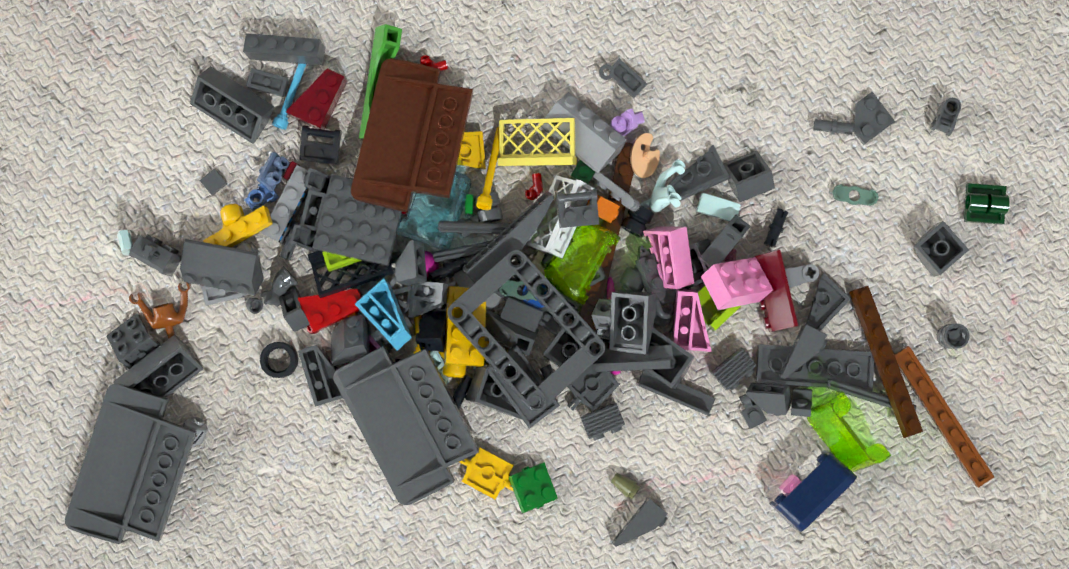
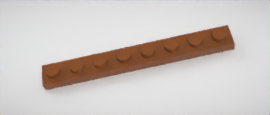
[894,346,994,488]

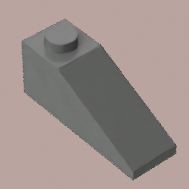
[778,324,828,379]
[612,497,668,547]

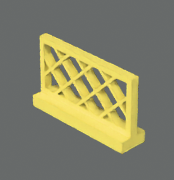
[498,118,577,166]

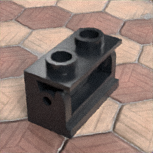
[416,311,446,352]

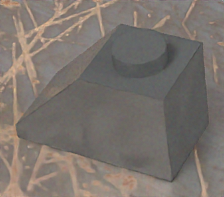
[395,240,427,286]
[279,285,310,332]
[746,383,791,416]

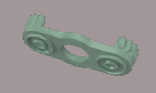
[832,184,879,206]
[499,280,545,301]

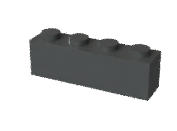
[243,33,326,65]

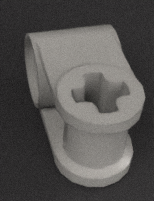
[785,264,819,288]

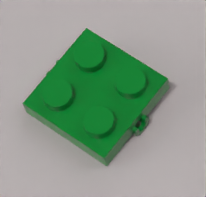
[508,462,558,513]

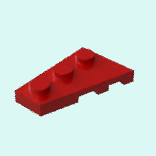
[298,289,362,333]

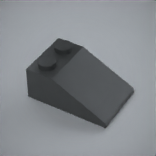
[610,290,657,355]
[465,364,522,420]

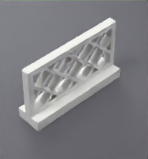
[526,175,594,258]

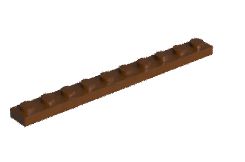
[580,142,634,330]

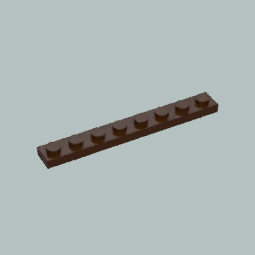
[849,286,923,438]

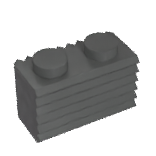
[710,348,757,391]
[580,402,625,441]

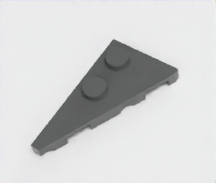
[806,273,851,331]

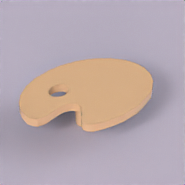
[630,133,660,178]

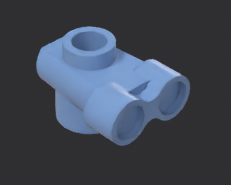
[244,183,279,211]

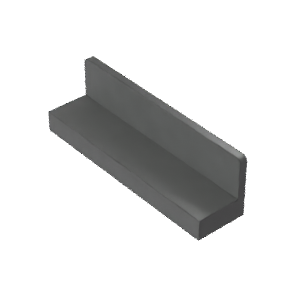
[592,345,674,372]
[637,370,716,416]

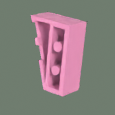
[643,226,694,289]
[672,288,712,352]

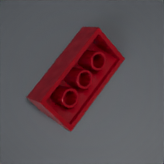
[752,250,798,332]

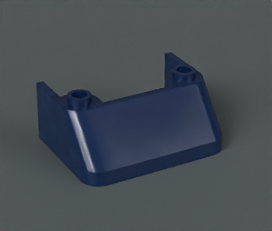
[769,450,857,532]

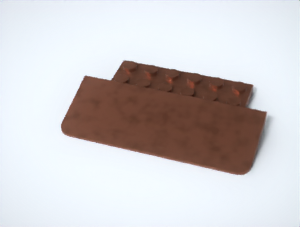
[351,59,473,213]

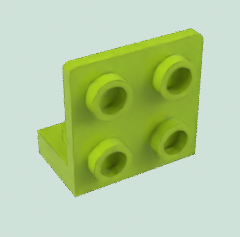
[698,286,742,331]

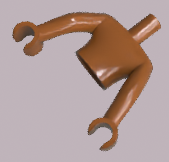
[129,282,191,339]

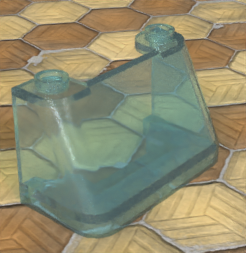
[397,172,471,250]

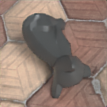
[260,266,298,307]

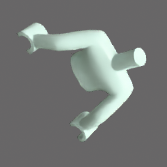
[641,160,685,212]

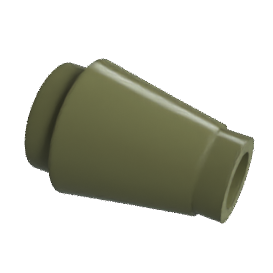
[611,473,641,499]

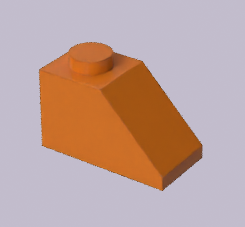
[586,195,620,223]

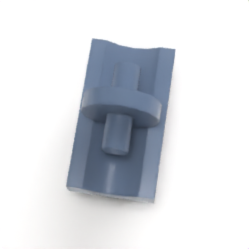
[257,152,290,191]

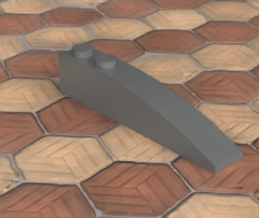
[462,191,554,283]

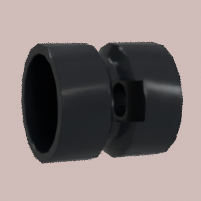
[620,205,655,238]

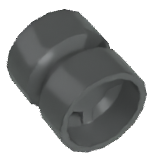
[474,192,503,222]
[937,323,970,349]

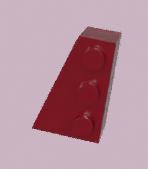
[286,68,348,130]

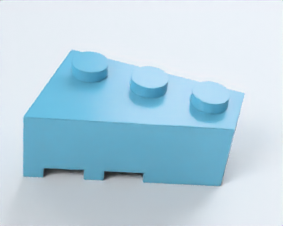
[355,278,412,351]

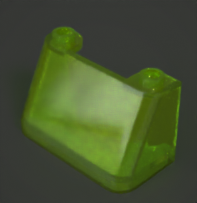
[544,224,621,305]
[806,391,891,472]

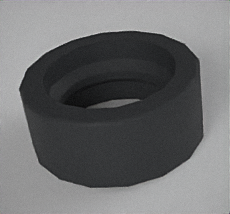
[260,342,298,378]

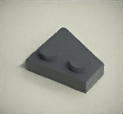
[408,281,448,318]

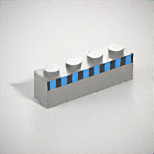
[261,165,309,244]

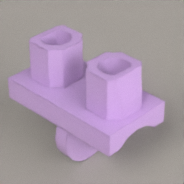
[610,108,645,136]

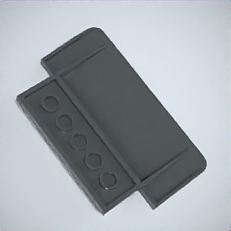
[333,345,479,505]
[65,384,197,544]

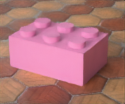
[701,257,773,310]

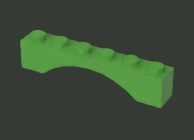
[359,24,402,140]

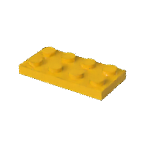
[444,286,486,367]

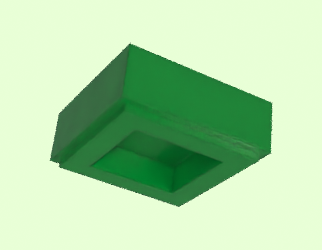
[465,194,474,216]

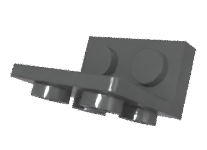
[107,313,161,369]

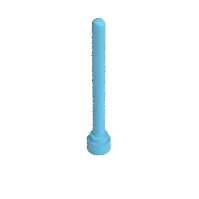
[272,64,306,130]

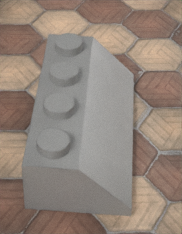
[541,92,627,174]

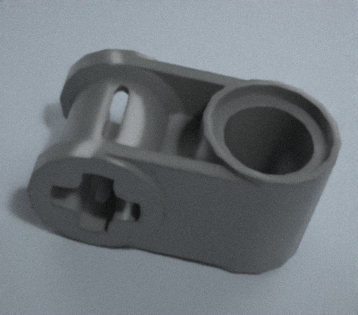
[931,97,961,136]

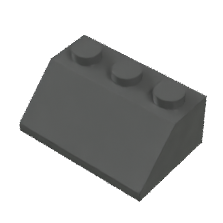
[646,327,694,389]

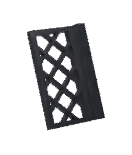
[307,251,394,298]

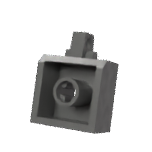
[129,234,182,277]

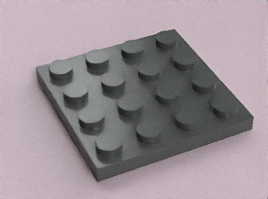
[312,174,402,266]

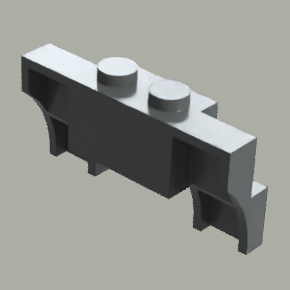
[289,168,331,252]

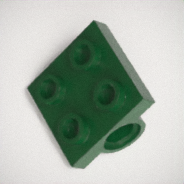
[964,183,1010,225]

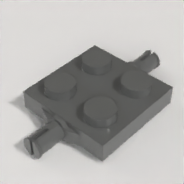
[567,361,620,412]

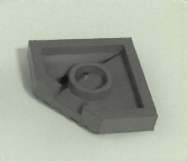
[853,92,895,145]

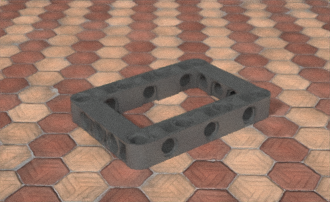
[447,250,605,411]

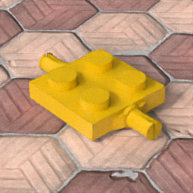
[459,447,514,500]

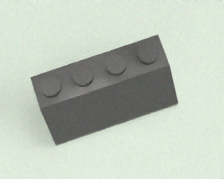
[190,66,274,144]
[180,239,264,296]
[113,335,203,398]

